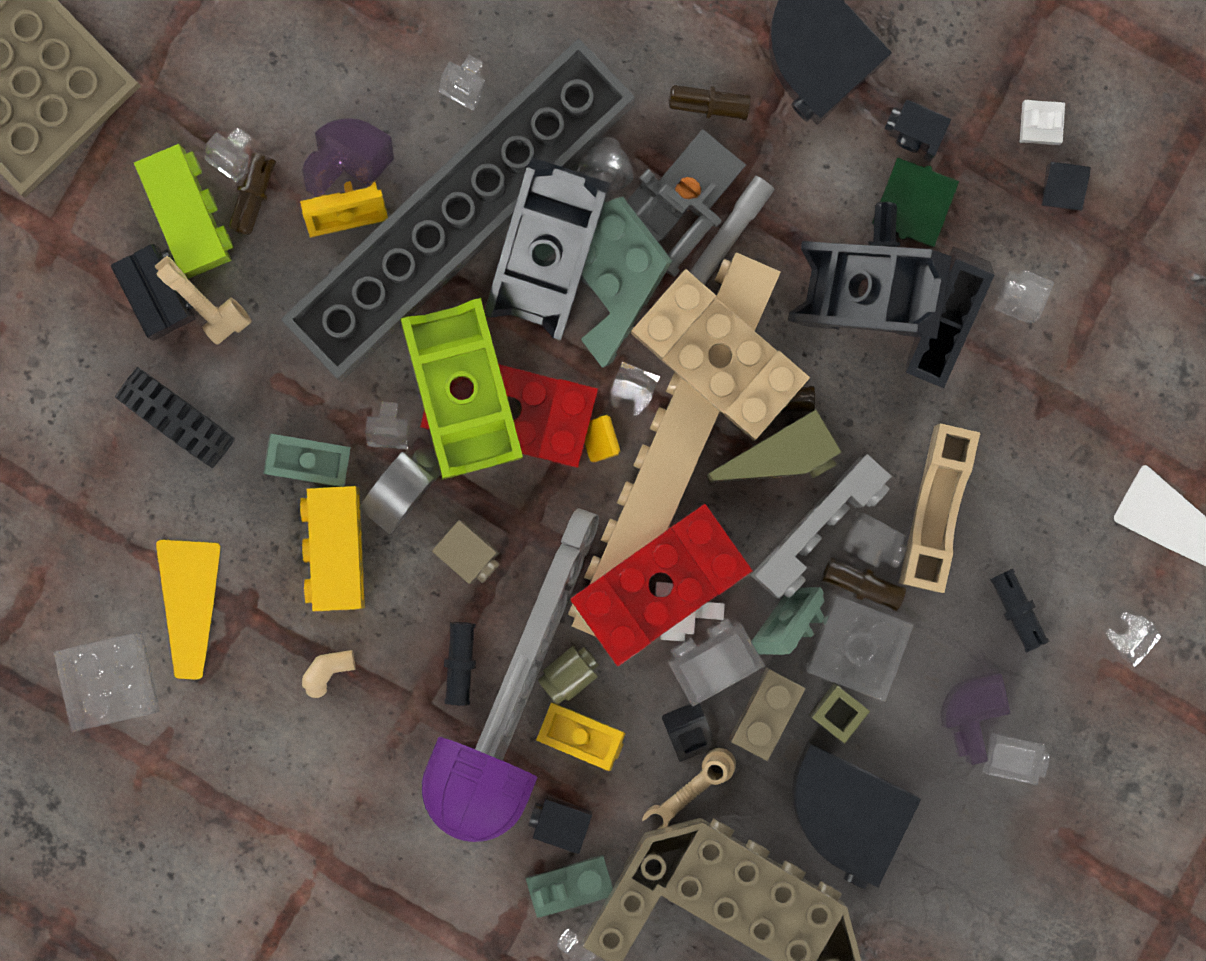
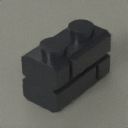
[111,244,196,341]

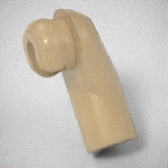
[302,650,356,698]

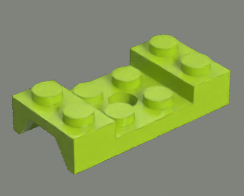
[401,298,523,479]

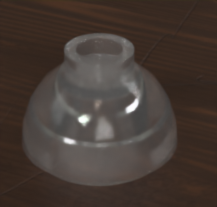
[577,138,633,191]

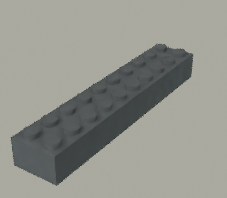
[281,38,635,382]

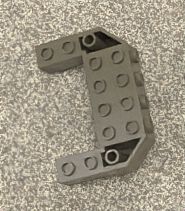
[583,818,861,961]

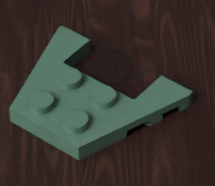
[534,197,672,368]

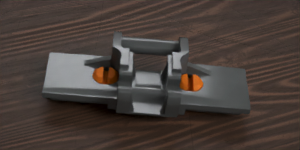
[580,129,746,290]

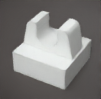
[1020,100,1065,145]

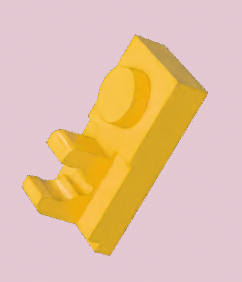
[300,177,388,238]
[536,703,626,771]

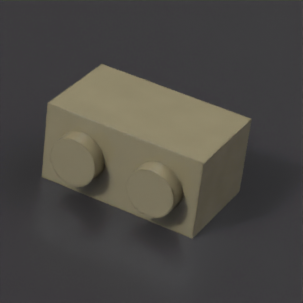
[432,520,500,584]
[729,667,806,761]

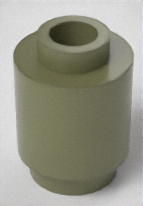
[538,645,599,705]

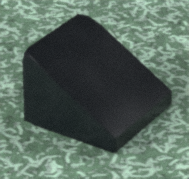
[1041,162,1091,211]
[662,702,717,762]

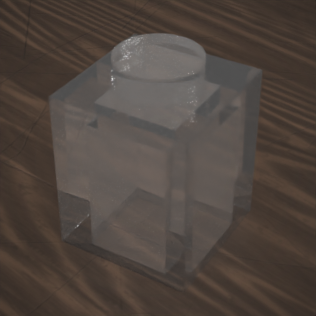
[983,732,1049,785]

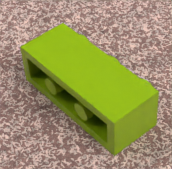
[134,144,233,279]

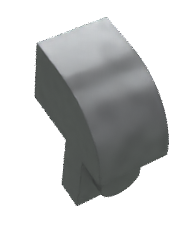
[359,437,441,534]

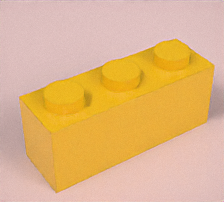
[300,486,365,611]

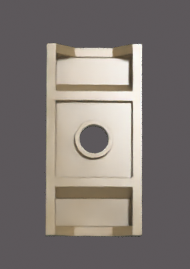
[631,269,810,441]

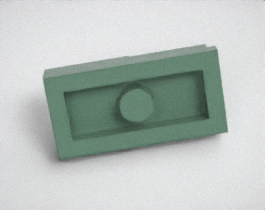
[263,434,351,487]
[751,587,825,655]
[525,855,613,917]

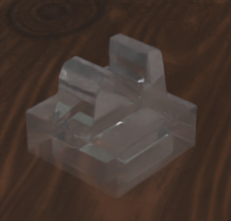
[439,55,486,111]
[205,128,251,183]
[610,362,660,416]
[365,401,409,449]
[1106,612,1161,668]
[556,928,596,961]

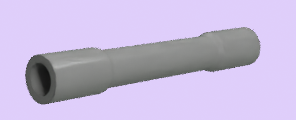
[690,176,775,285]

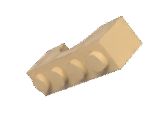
[899,423,980,593]

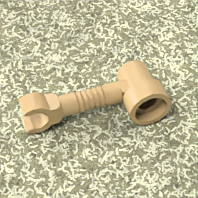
[155,256,252,345]
[642,748,736,829]

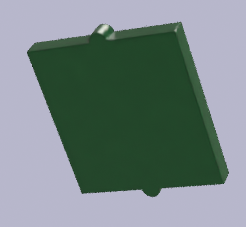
[872,157,959,248]

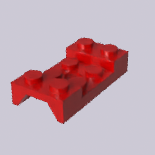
[420,364,598,468]
[570,504,753,667]

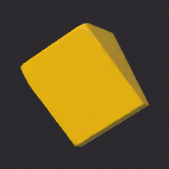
[584,415,620,463]

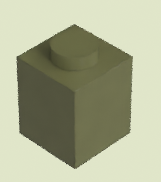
[809,683,870,744]

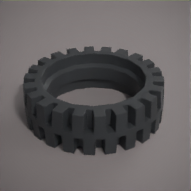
[115,367,235,468]

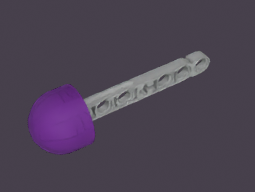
[422,508,599,842]

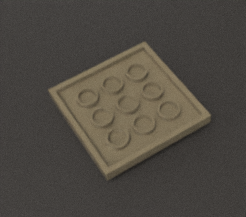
[0,0,141,198]

